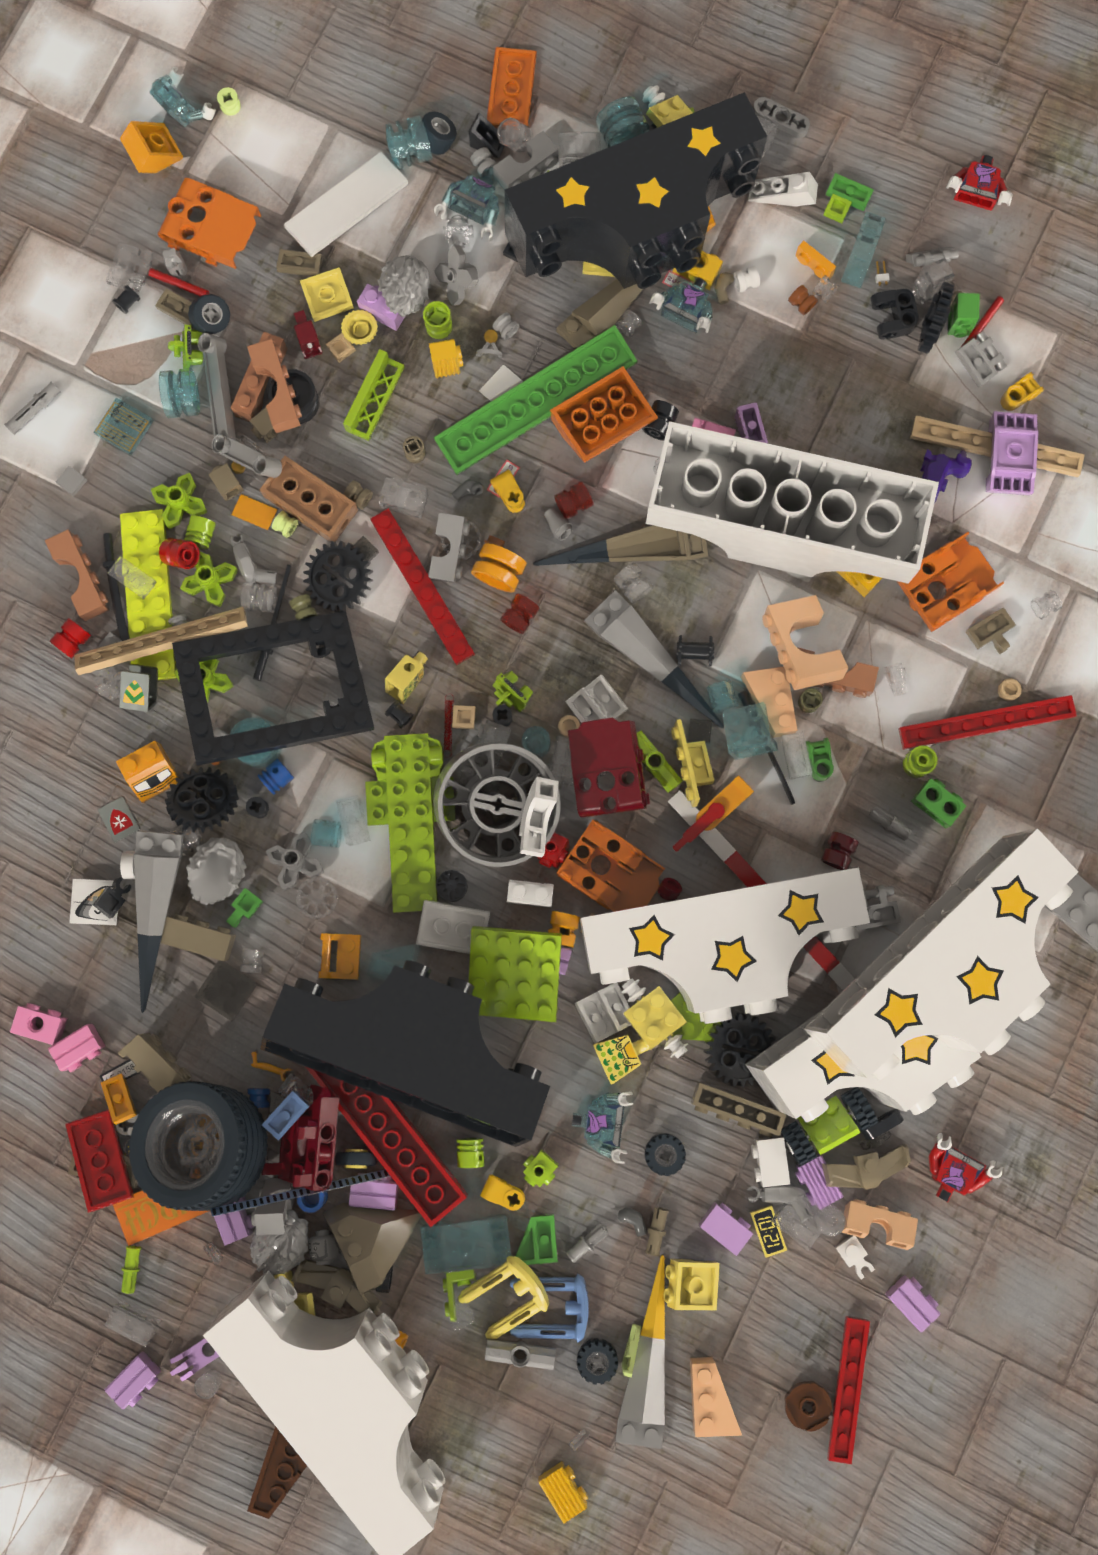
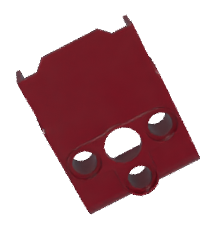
[568,717,650,818]
[261,1084,339,1191]

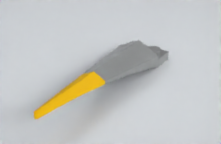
[615,1255,665,1449]

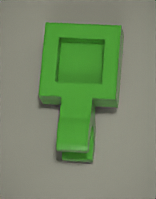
[226,888,263,928]

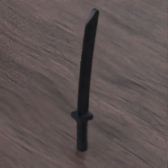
[103,533,130,641]
[253,564,291,681]
[738,691,795,805]

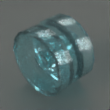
[596,96,649,148]
[159,368,200,419]

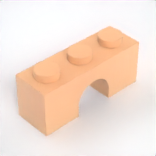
[841,1199,918,1250]

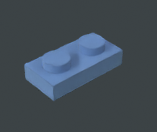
[262,1090,311,1140]

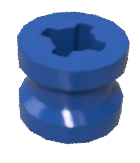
[247,1088,270,1108]

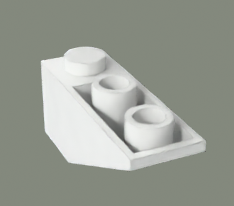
[748,172,818,206]

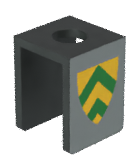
[119,664,158,712]

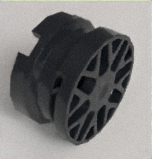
[436,870,468,902]

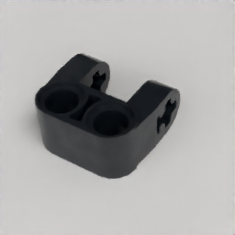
[870,289,919,340]

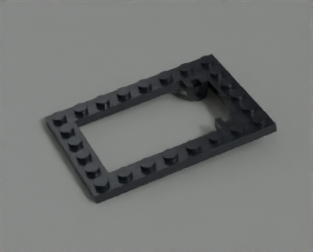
[172,611,374,766]

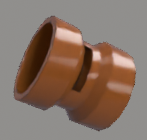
[788,285,818,316]

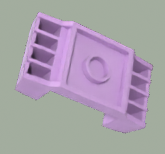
[986,411,1038,496]

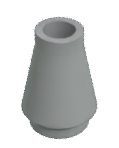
[544,508,573,540]

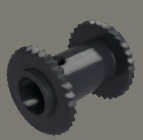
[676,635,714,666]

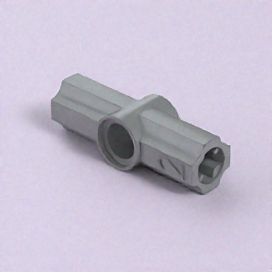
[485,1339,556,1370]

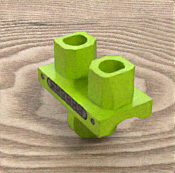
[168,324,203,369]
[492,671,533,712]

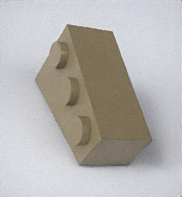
[118,1033,192,1092]

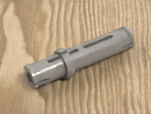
[4,382,61,435]

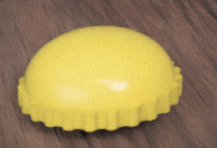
[341,310,378,345]

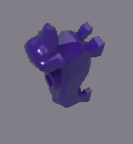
[920,449,972,504]

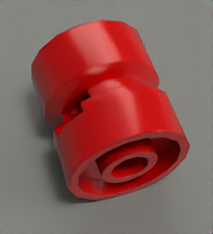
[159,538,200,569]
[49,618,91,659]

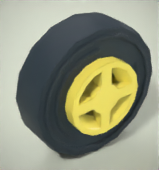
[335,1149,377,1169]

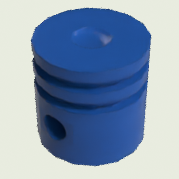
[257,758,294,795]
[297,1191,328,1213]

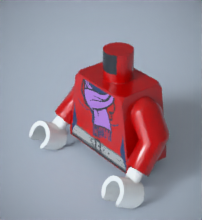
[946,155,1013,211]
[928,1133,1003,1202]

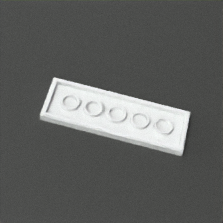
[284,152,408,257]

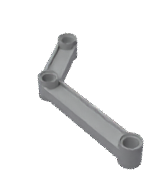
[198,333,282,478]

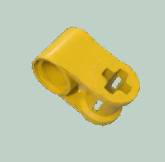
[1000,372,1044,411]
[490,469,525,513]
[480,1174,525,1211]

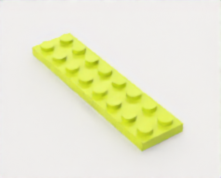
[120,509,177,680]

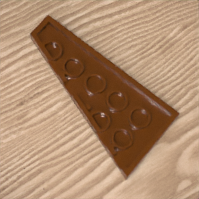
[247,1426,307,1519]

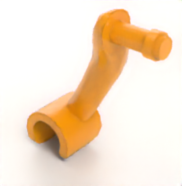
[251,1052,294,1082]

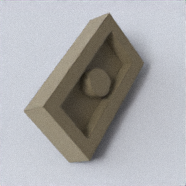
[276,249,322,276]
[155,288,193,329]

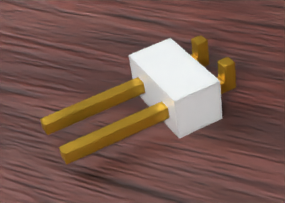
[875,261,890,286]

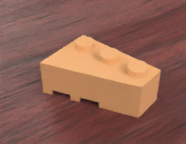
[740,666,798,738]
[690,1357,742,1437]

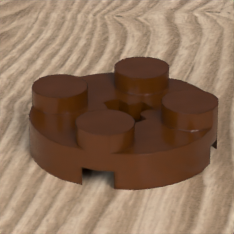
[784,1381,832,1432]

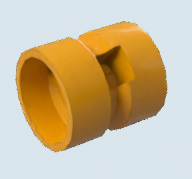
[548,911,580,948]

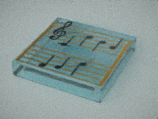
[93,398,154,456]

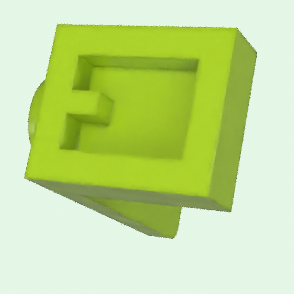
[443,1269,476,1322]

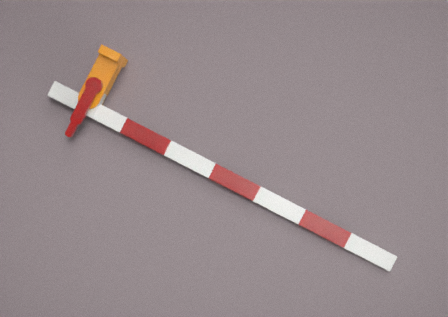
[668,775,855,990]

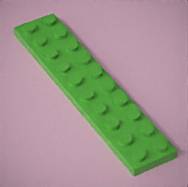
[434,325,638,475]

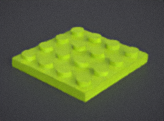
[469,926,562,1022]

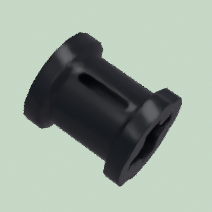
[112,285,140,314]
[385,700,414,729]
[492,705,512,728]
[246,797,269,819]

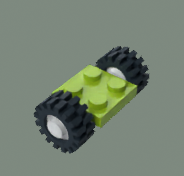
[781,1087,878,1166]

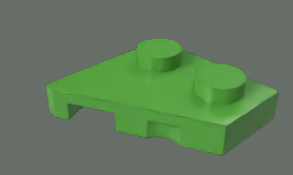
[516,1214,558,1265]

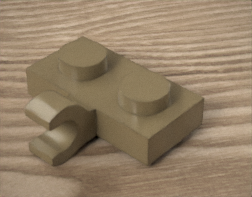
[966,607,1016,654]

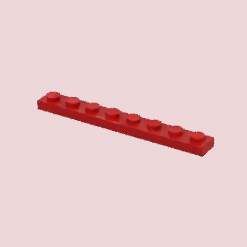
[370,508,475,666]
[898,695,1077,750]

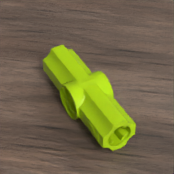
[637,731,683,793]

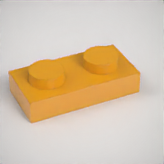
[795,240,836,282]
[101,1073,137,1125]

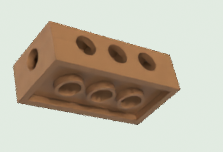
[260,456,358,543]

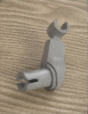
[230,534,277,585]
[747,1186,814,1223]

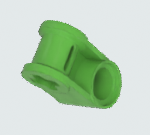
[805,738,834,782]

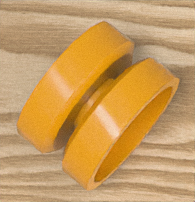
[471,543,527,593]

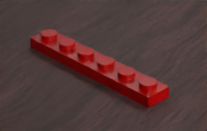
[827,1316,870,1465]

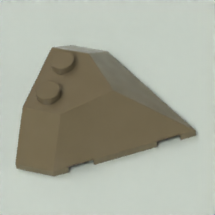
[322,1203,422,1296]

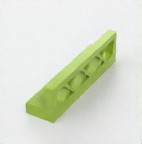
[343,349,405,441]

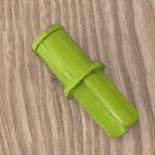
[121,1245,141,1294]

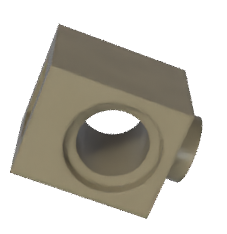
[250,407,280,443]
[208,463,244,501]

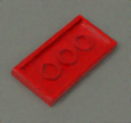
[65,1109,134,1213]

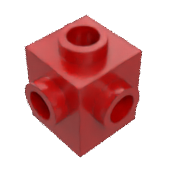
[538,833,570,869]

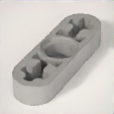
[753,97,810,138]

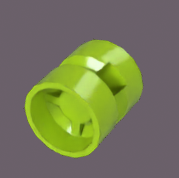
[423,301,453,339]
[902,746,938,778]

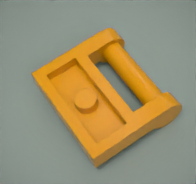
[318,933,361,980]

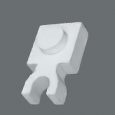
[835,1235,875,1280]

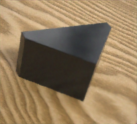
[468,113,508,158]

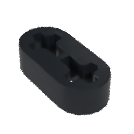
[862,1109,904,1140]

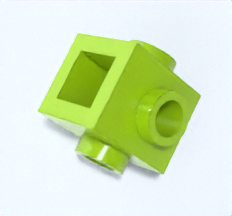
[523,1149,558,1187]

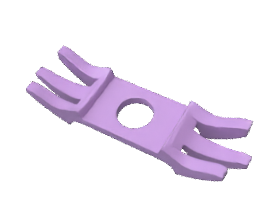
[170,1338,219,1381]

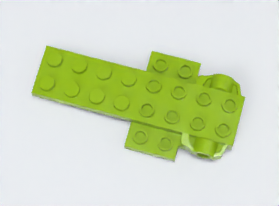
[365,733,456,913]

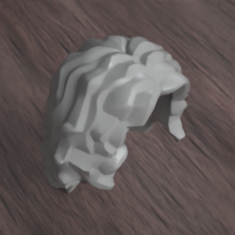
[377,255,431,317]
[186,837,247,905]
[250,1210,309,1275]

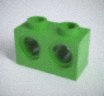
[948,293,980,338]
[910,778,966,829]

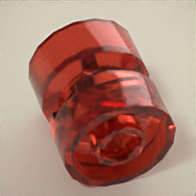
[554,481,594,520]
[500,593,540,634]

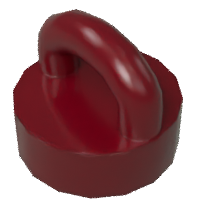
[657,878,682,901]

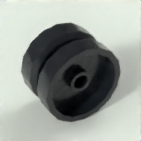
[268,369,319,424]

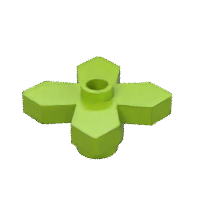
[151,473,207,529]
[180,551,238,607]
[174,659,234,703]

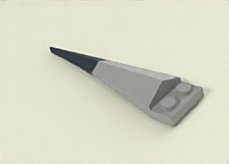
[584,590,724,728]
[134,830,183,1013]

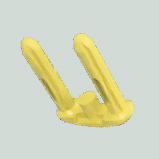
[458,1256,549,1339]

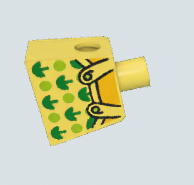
[385,651,428,704]
[593,1035,649,1085]

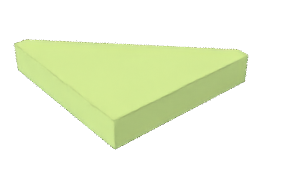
[621,1324,642,1377]

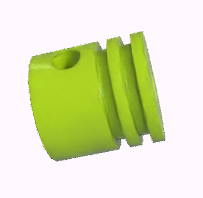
[184,516,216,549]
[457,1138,484,1168]

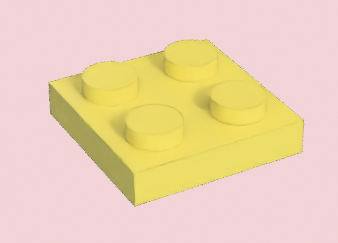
[300,267,354,322]

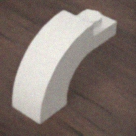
[519,777,559,858]

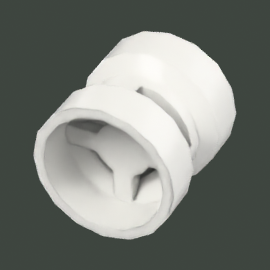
[733,266,760,293]

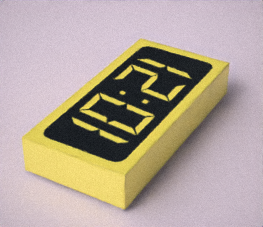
[750,1205,787,1258]

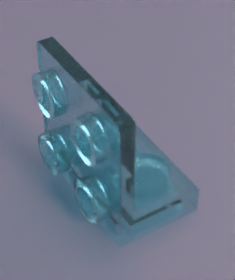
[722,702,778,760]

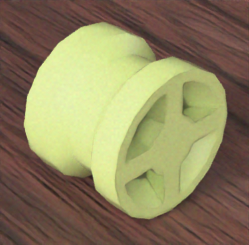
[217,87,241,116]
[272,511,298,538]

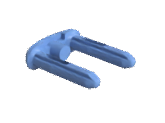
[510,1274,589,1343]

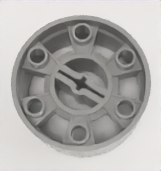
[433,742,561,867]

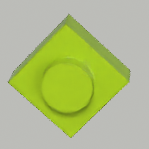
[823,194,852,224]

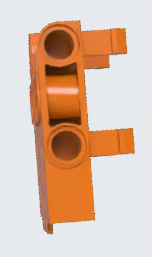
[157,178,261,269]
[896,532,1004,632]
[556,819,666,912]

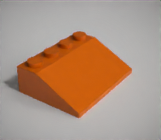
[550,366,658,463]

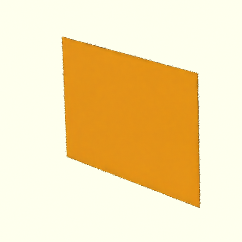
[231,494,278,530]

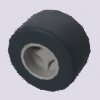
[416,111,457,155]
[188,294,230,334]

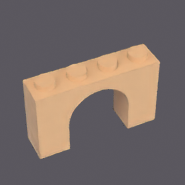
[762,595,848,690]

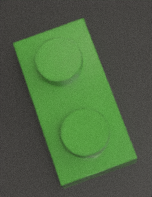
[826,173,874,211]

